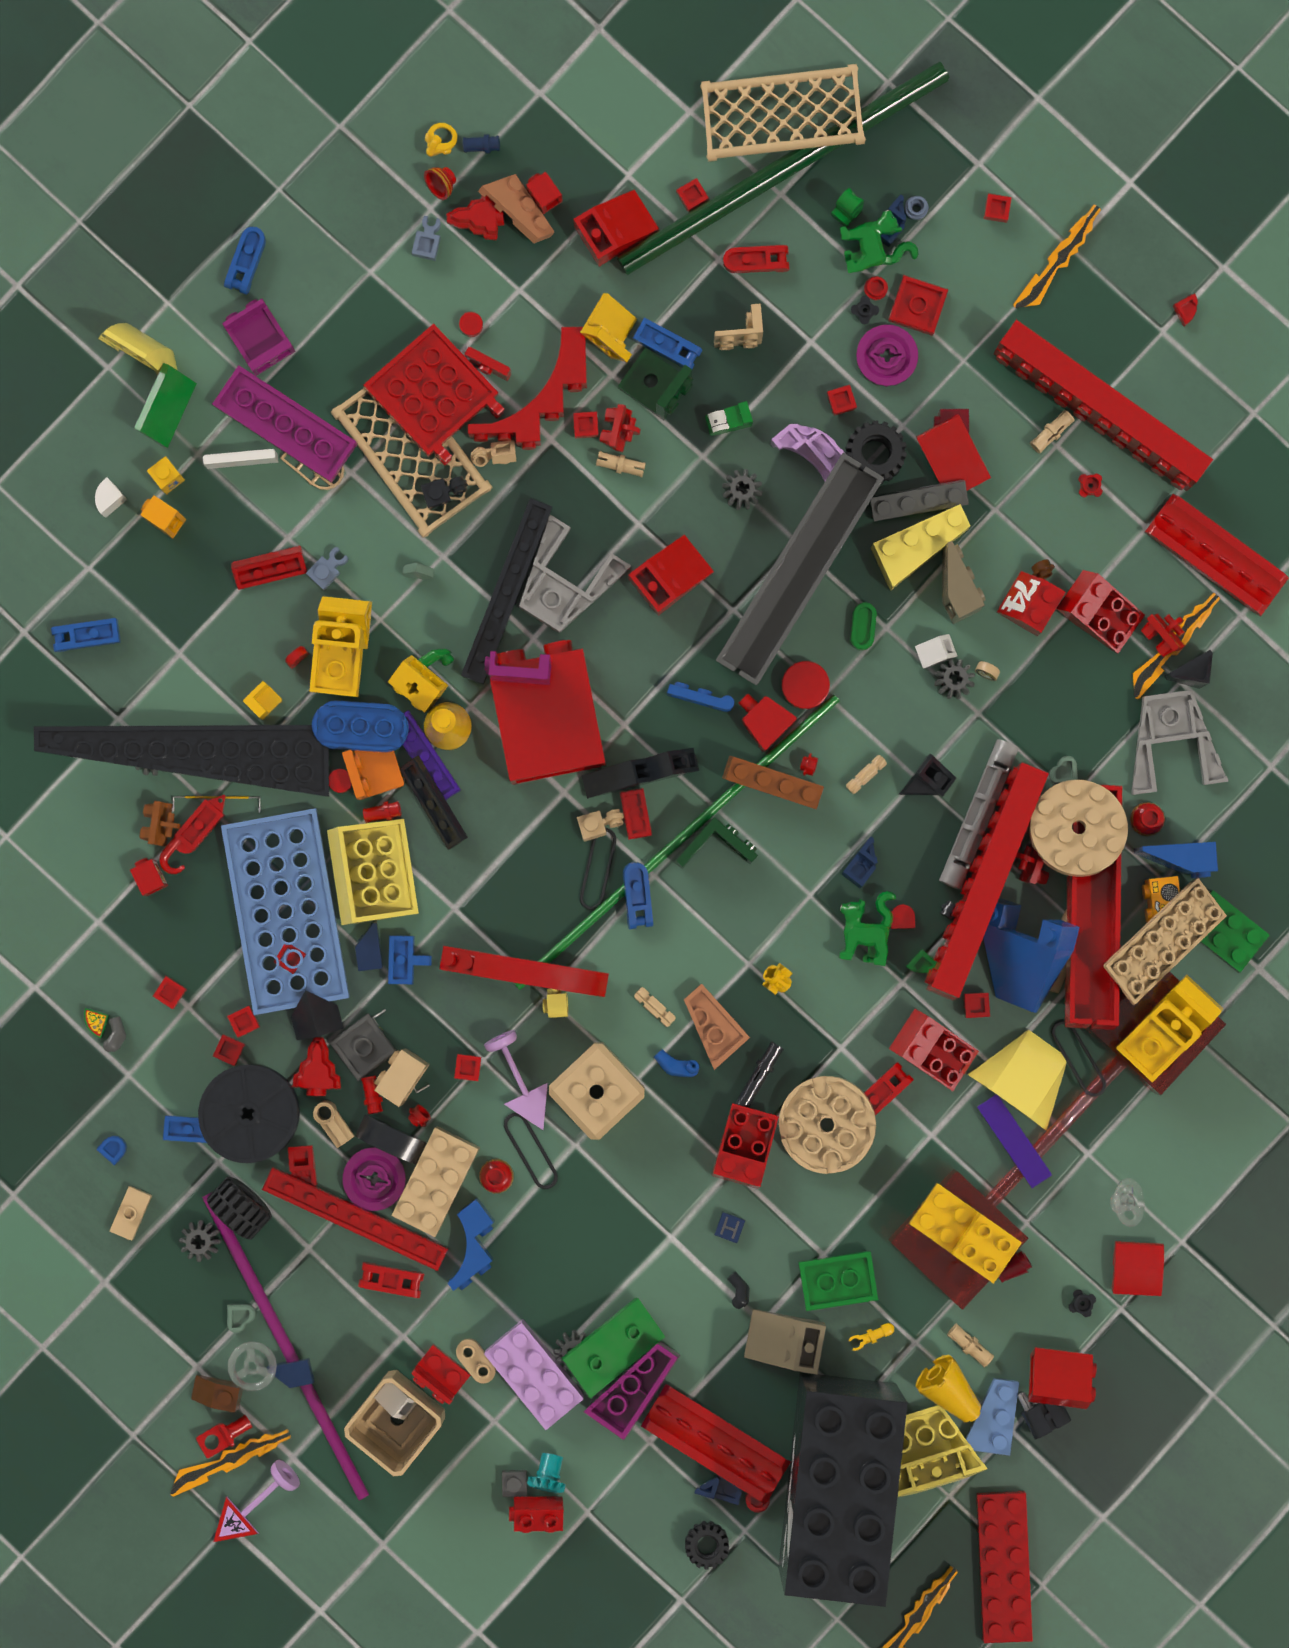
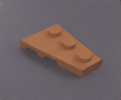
[478,174,554,243]
[684,984,750,1070]

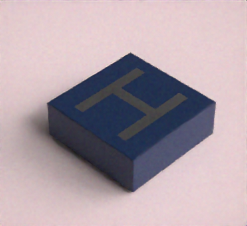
[714,1211,745,1243]

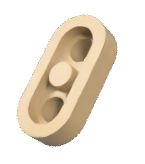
[456,1338,496,1383]

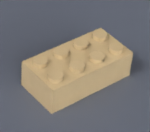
[391,1126,480,1237]

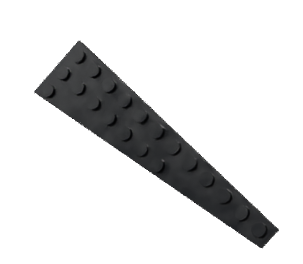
[34,725,329,797]

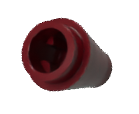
[998,1251,1032,1283]

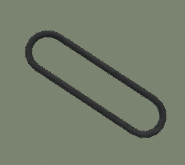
[580,828,616,910]
[1051,1021,1106,1097]
[504,1113,558,1189]

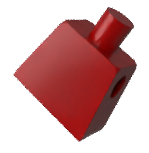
[738,693,797,752]

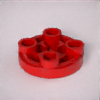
[782,661,830,709]

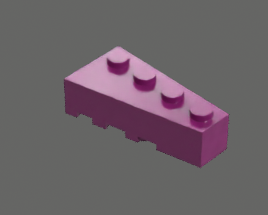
[584,1341,680,1440]

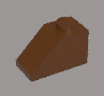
[191,1375,244,1413]

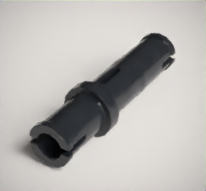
[734,1042,784,1108]

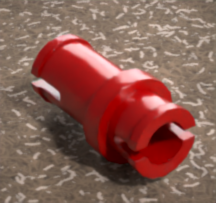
[363,801,402,823]
[361,1076,383,1115]

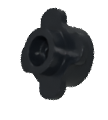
[851,296,879,324]
[1068,1289,1096,1317]

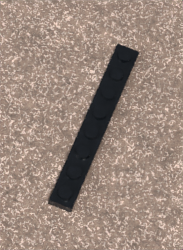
[461,498,553,685]

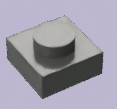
[502,1470,527,1497]

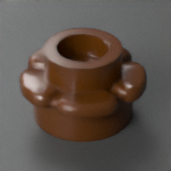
[1032,559,1055,579]

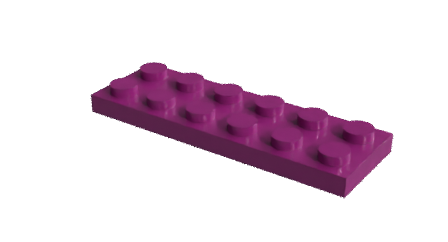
[212,365,358,483]

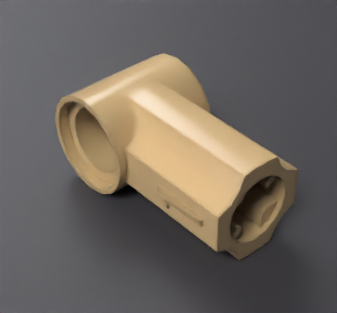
[313,1100,355,1148]

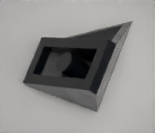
[1165,650,1213,689]
[899,754,956,797]
[291,990,344,1040]

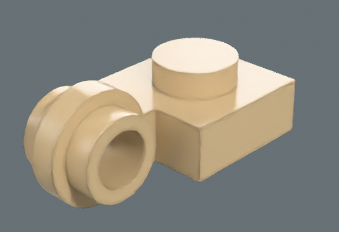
[471,440,516,467]
[577,809,624,842]

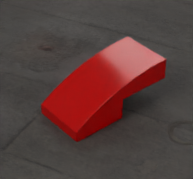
[288,1145,318,1187]

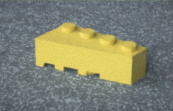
[871,504,970,591]

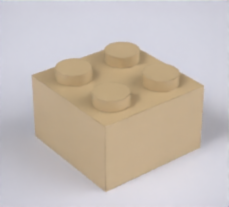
[374,1048,430,1107]

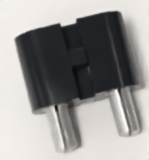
[1018,1392,1071,1440]

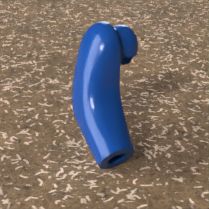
[654,1049,699,1077]

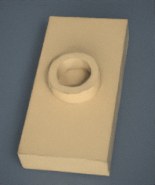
[110,1186,152,1241]

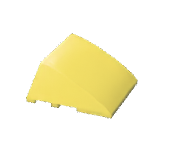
[98,323,177,375]
[967,1030,1067,1131]
[898,1405,987,1497]

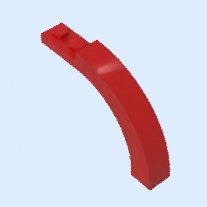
[439,946,609,997]

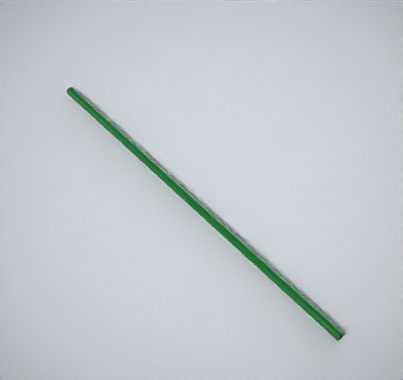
[514,694,840,990]

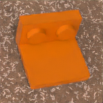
[342,750,404,800]

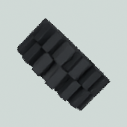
[685,1521,729,1570]

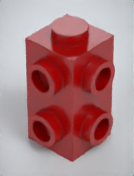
[509,1496,564,1533]

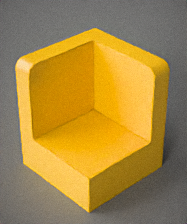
[243,681,282,720]

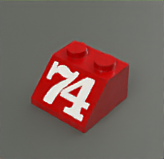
[996,571,1066,636]

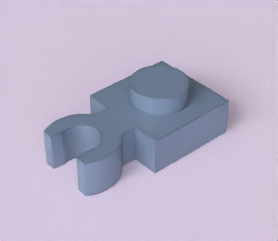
[412,216,441,261]
[306,547,349,591]

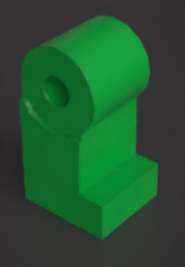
[831,188,864,228]

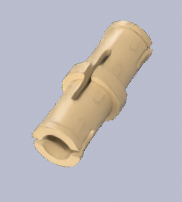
[1030,410,1075,454]
[596,451,646,478]
[947,1324,994,1368]

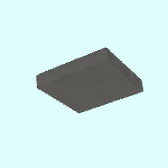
[330,1013,397,1081]

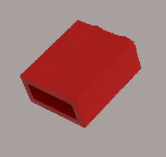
[1028,1347,1097,1409]

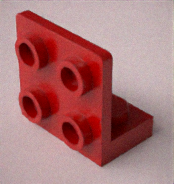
[411,1344,471,1405]

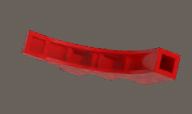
[468,327,587,450]

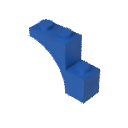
[448,1197,495,1291]

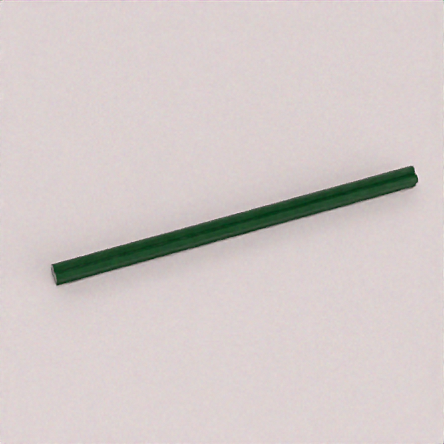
[617,62,950,275]

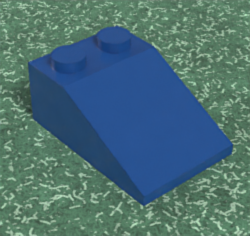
[1134,842,1218,878]

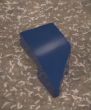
[881,194,906,247]
[842,836,878,888]
[355,920,383,971]
[267,1358,315,1388]
[694,1475,742,1505]

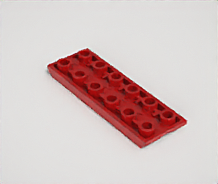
[1145,494,1289,617]
[641,1384,790,1505]

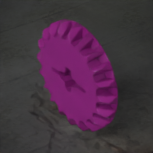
[856,325,918,387]
[343,1147,406,1211]

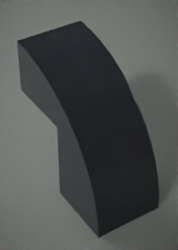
[355,1114,426,1165]

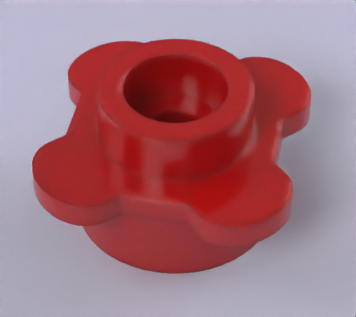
[1078,473,1103,498]

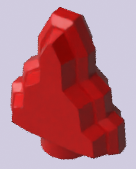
[446,195,504,240]
[292,1037,341,1096]

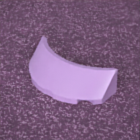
[771,424,844,482]

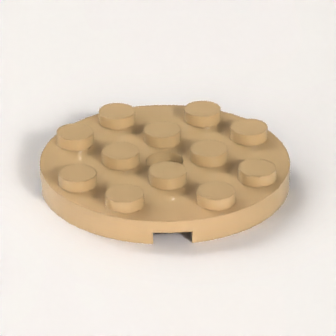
[1029,780,1128,877]
[779,1076,876,1174]

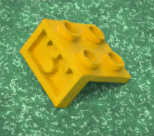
[580,293,637,362]

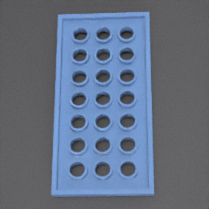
[221,808,350,1015]

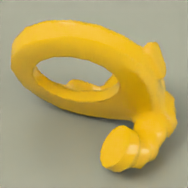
[425,123,457,157]

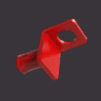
[196,1415,253,1458]

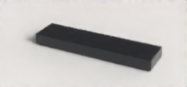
[400,756,468,850]

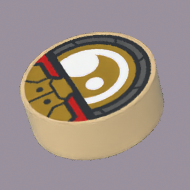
[975,661,1000,681]

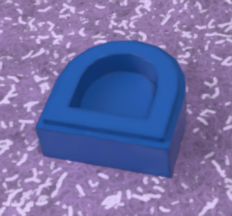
[96,1136,127,1165]

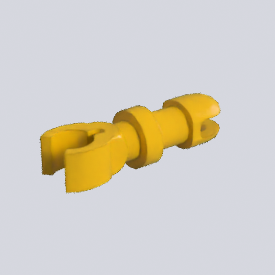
[848,1323,894,1351]

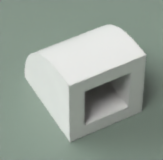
[95,478,127,518]
[915,634,957,669]
[374,1383,417,1420]

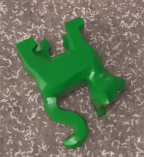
[840,210,919,273]
[838,891,896,966]

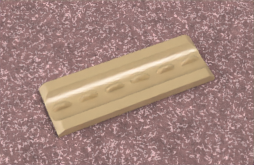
[1103,878,1227,1005]

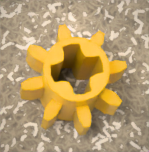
[762,963,793,995]

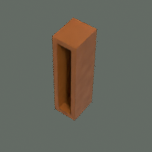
[722,756,824,810]

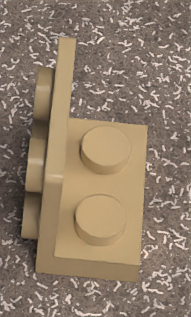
[714,304,763,350]

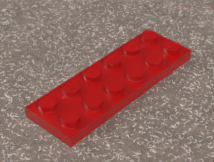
[976,1491,1033,1643]

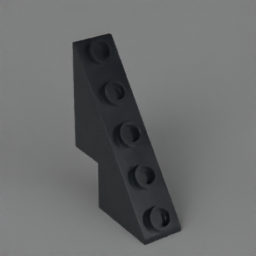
[581,748,699,799]

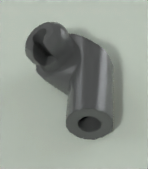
[103,1016,126,1052]

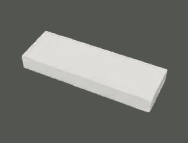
[203,449,278,469]

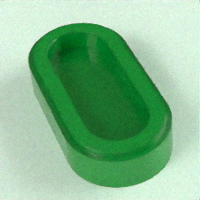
[850,602,877,651]

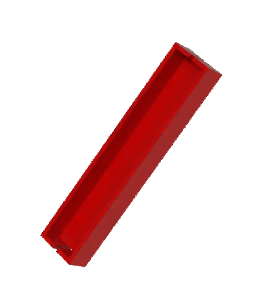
[993,319,1213,491]
[924,762,1049,1001]
[1065,785,1122,1030]

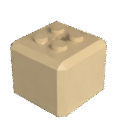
[549,1042,645,1140]
[344,1370,445,1476]

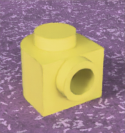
[543,989,568,1018]

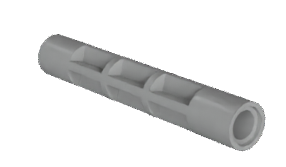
[939,739,1019,890]

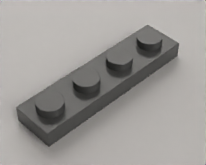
[870,480,969,521]

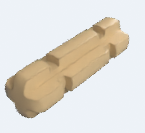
[846,755,887,794]
[634,987,676,1027]

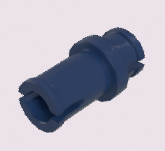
[463,134,500,154]

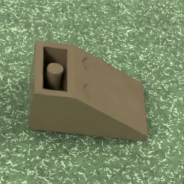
[942,541,986,624]
[744,1309,826,1375]

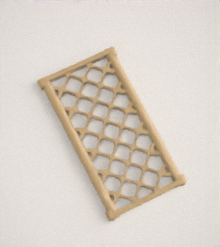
[700,64,866,162]
[331,388,493,538]

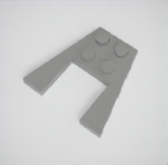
[519,515,631,633]
[1131,690,1228,795]

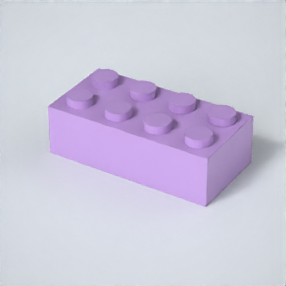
[484,1319,584,1430]

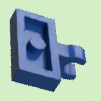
[388,936,432,984]

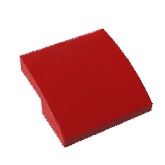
[1112,1241,1164,1296]

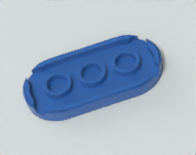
[312,701,409,753]

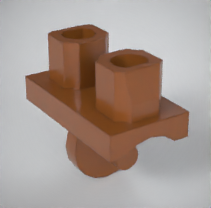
[140,801,180,847]

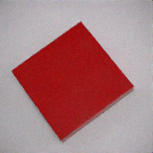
[888,275,948,336]

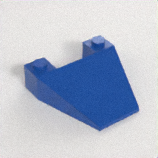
[983,898,1080,1013]

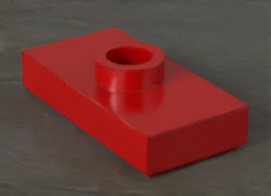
[464,347,511,381]
[620,788,652,840]

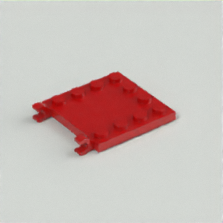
[363,323,505,466]

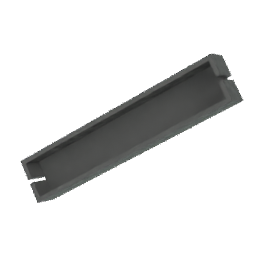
[716,453,884,685]

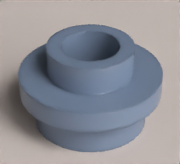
[905,196,929,220]

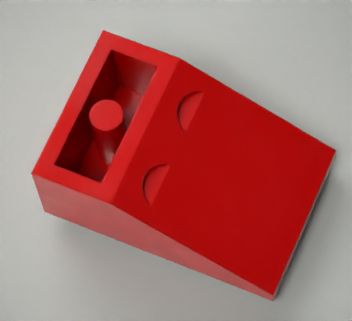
[573,189,659,267]
[628,534,714,616]
[1056,570,1145,653]
[889,1009,979,1091]
[712,1103,779,1189]

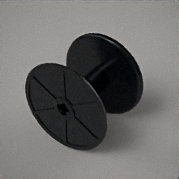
[198,1065,300,1163]

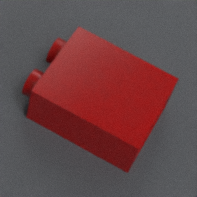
[490,640,606,785]

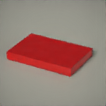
[916,414,991,491]

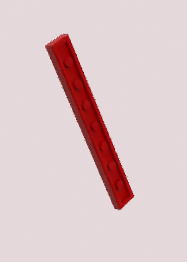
[262,1167,448,1271]

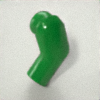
[418,649,454,667]

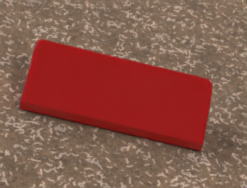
[231,546,307,590]

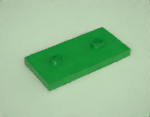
[561,1298,665,1399]

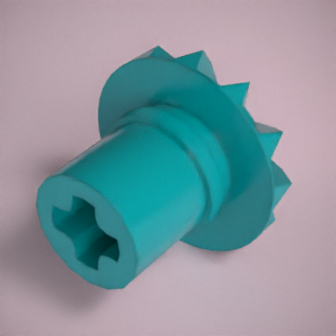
[527,1453,566,1493]

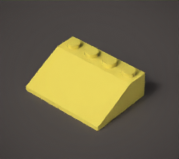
[327,819,419,925]

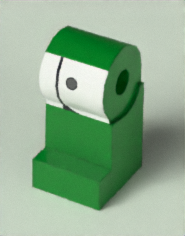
[705,401,753,436]

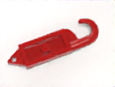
[159,795,226,874]

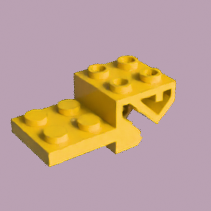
[309,596,372,697]
[1116,975,1223,1082]
[909,1183,1022,1284]

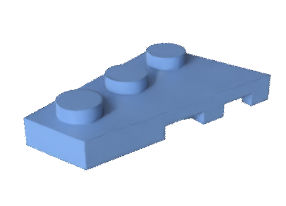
[966,1378,1019,1456]

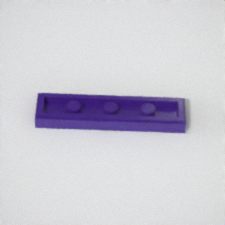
[403,710,461,800]
[977,1095,1052,1189]

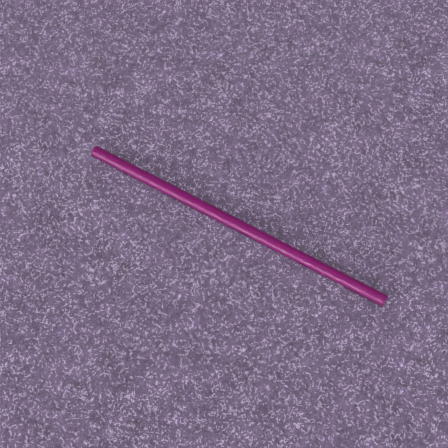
[202,1192,369,1500]

